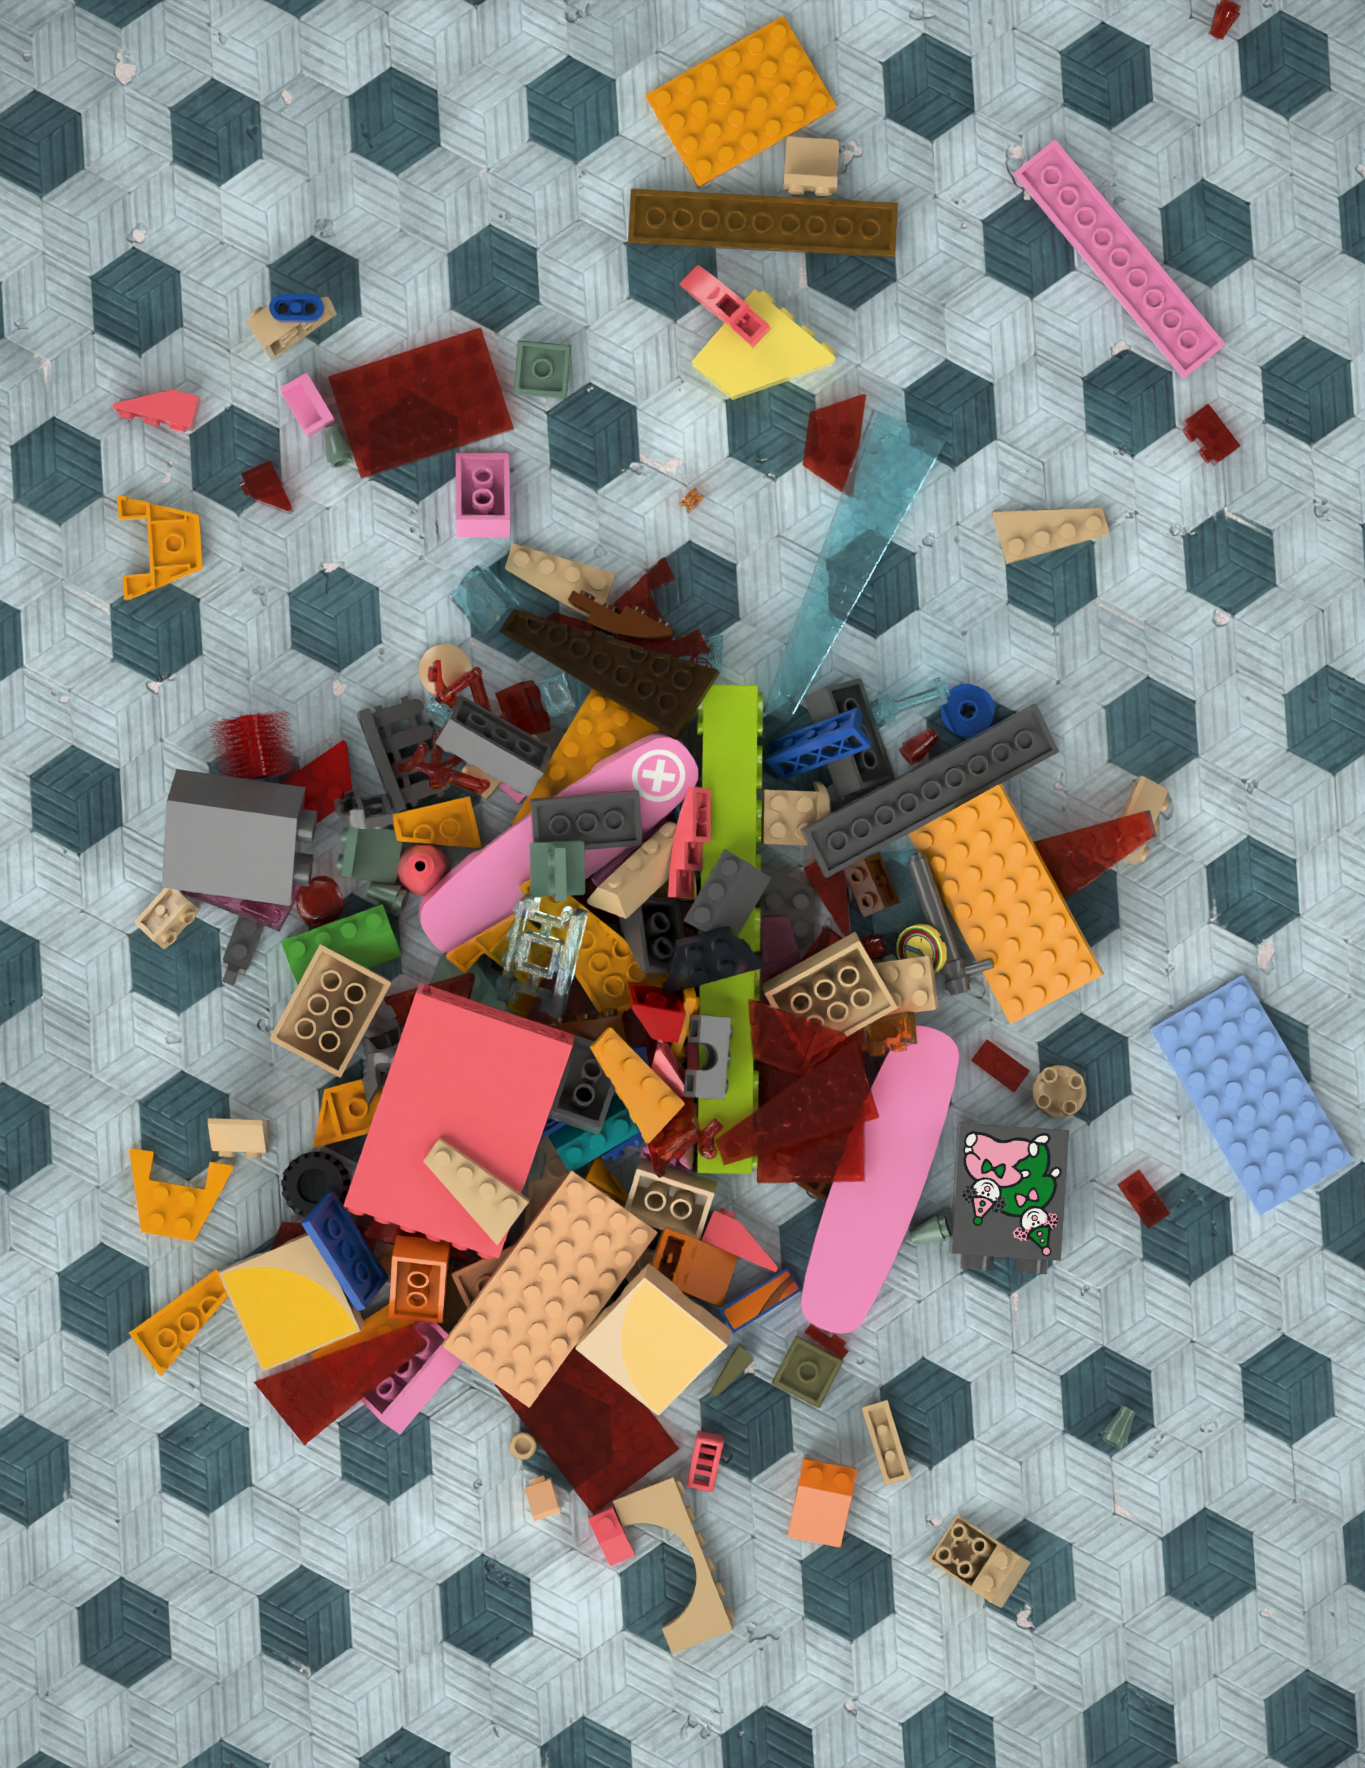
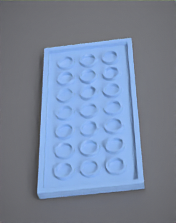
[1150,975,1353,1215]

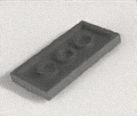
[530,790,642,850]

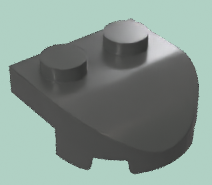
[334,788,394,829]

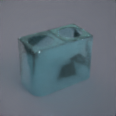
[537,672,577,719]

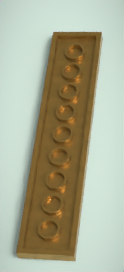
[628,189,898,258]

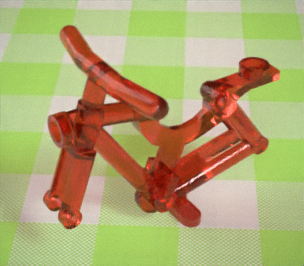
[397,660,511,795]

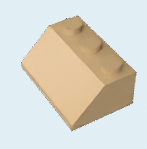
[1105,776,1170,866]
[625,1158,718,1240]

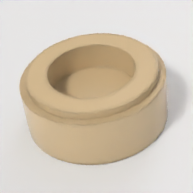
[509,1432,537,1460]

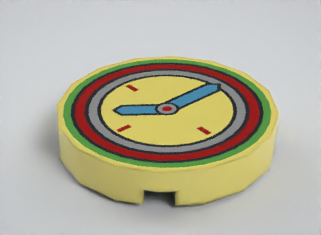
[897,923,947,974]

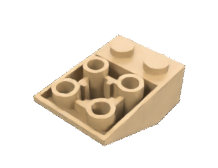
[928,1514,1031,1608]

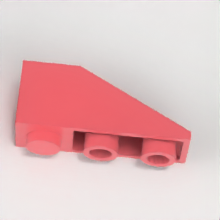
[112,390,201,433]

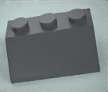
[684,849,771,936]

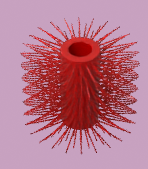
[209,711,297,780]

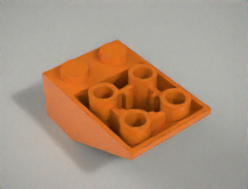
[651,1228,738,1308]

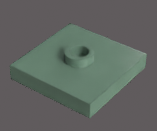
[513,340,572,399]

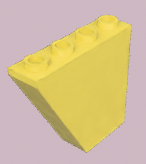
[692,288,836,400]

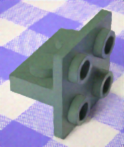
[530,840,585,902]

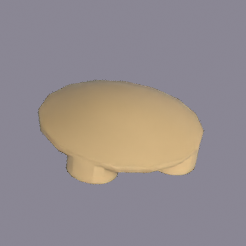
[418,644,472,697]
[1033,1065,1086,1118]

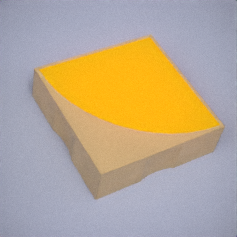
[218,1233,365,1372]
[575,1263,731,1416]

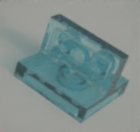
[448,564,520,636]

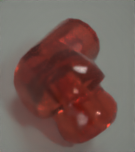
[698,1118,724,1160]

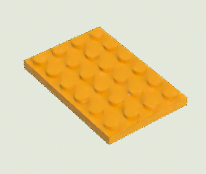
[645,16,837,189]

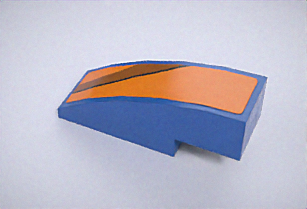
[719,1267,802,1333]

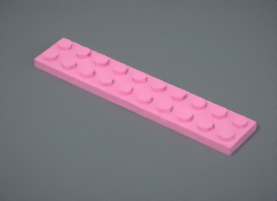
[1013,140,1226,379]

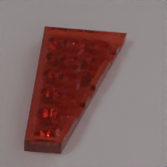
[1034,810,1157,900]

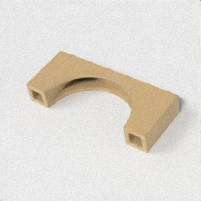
[613,1476,736,1654]

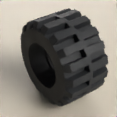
[281,1151,351,1218]

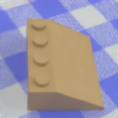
[761,932,898,1061]
[269,944,392,1078]

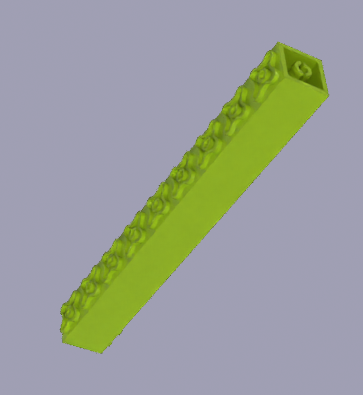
[697,685,763,1174]

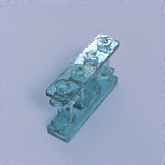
[495,893,588,1019]

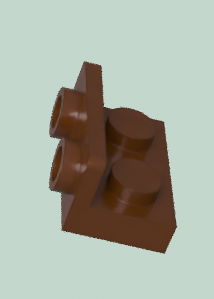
[844,853,900,917]

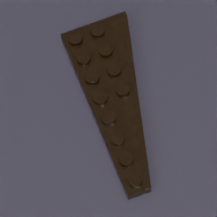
[500,609,720,739]

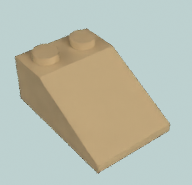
[208,1118,270,1158]

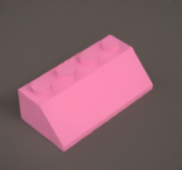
[355,1321,462,1434]

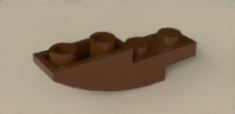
[568,590,675,641]

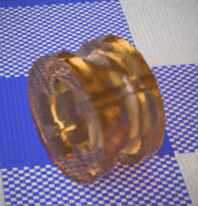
[679,487,705,514]

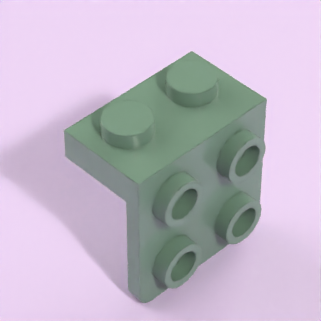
[337,825,403,884]

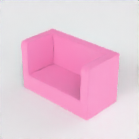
[279,372,335,438]

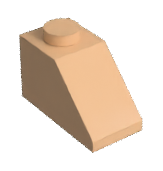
[525,1475,562,1521]

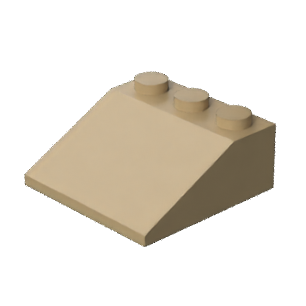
[246,297,337,361]

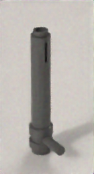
[907,852,994,996]

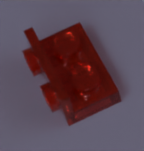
[1182,403,1241,466]
[495,680,551,735]

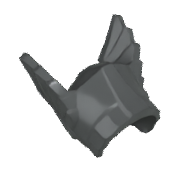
[361,1025,403,1103]

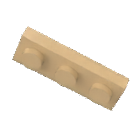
[861,1400,911,1486]

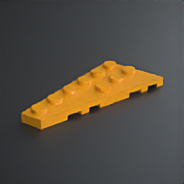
[511,689,661,826]
[518,879,668,1014]

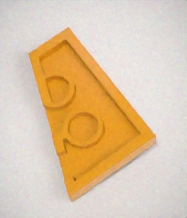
[393,796,482,849]

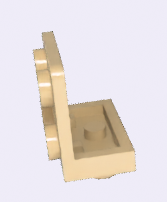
[783,136,840,196]

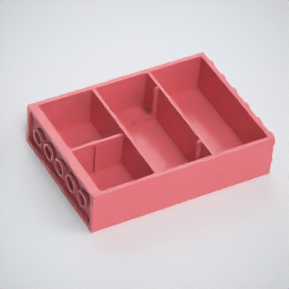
[343,983,575,1259]

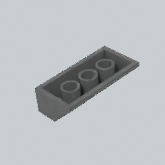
[804,678,895,798]
[435,694,553,797]

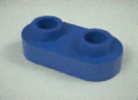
[269,294,324,323]

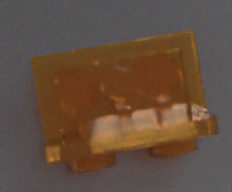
[859,1011,917,1057]

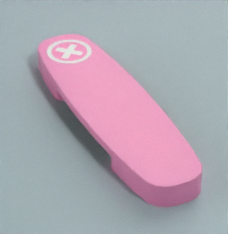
[419,732,698,953]

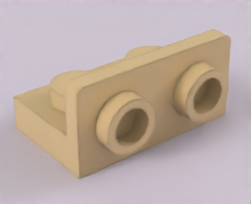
[134,888,200,949]

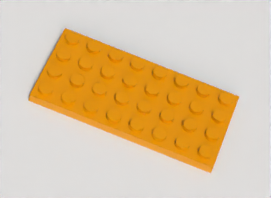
[908,783,1104,1024]

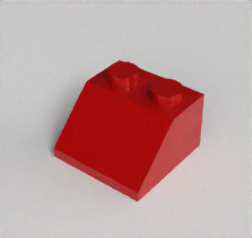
[626,981,686,1044]

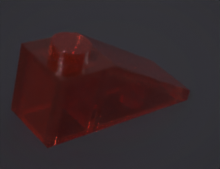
[803,861,850,938]

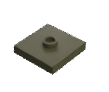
[771,1335,844,1408]

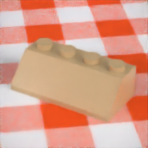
[587,821,677,919]

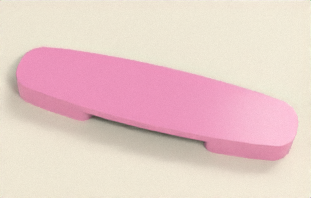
[800,1025,960,1334]

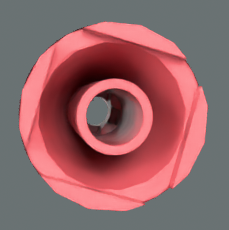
[397,843,450,896]

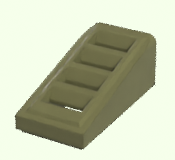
[711,1344,754,1397]

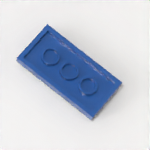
[301,1191,389,1311]

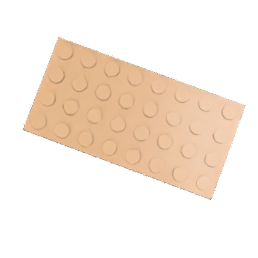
[441,1169,658,1408]

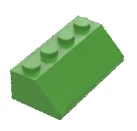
[281,904,402,984]

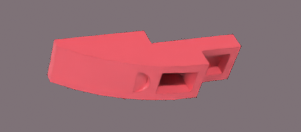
[679,265,771,348]

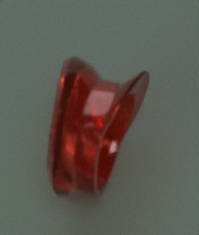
[296,876,343,926]

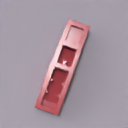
[668,787,711,898]

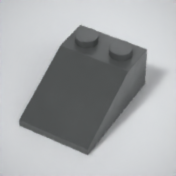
[619,896,685,975]
[548,1035,615,1135]

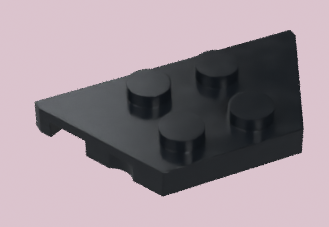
[662,926,766,995]

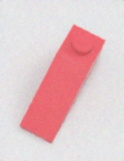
[701,1207,778,1272]

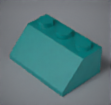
[548,1094,640,1171]

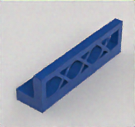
[764,708,872,780]

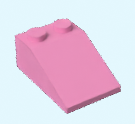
[456,453,510,538]

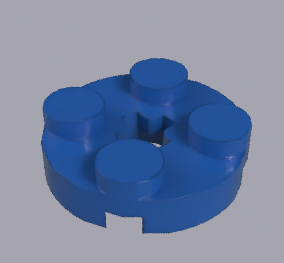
[940,684,995,738]

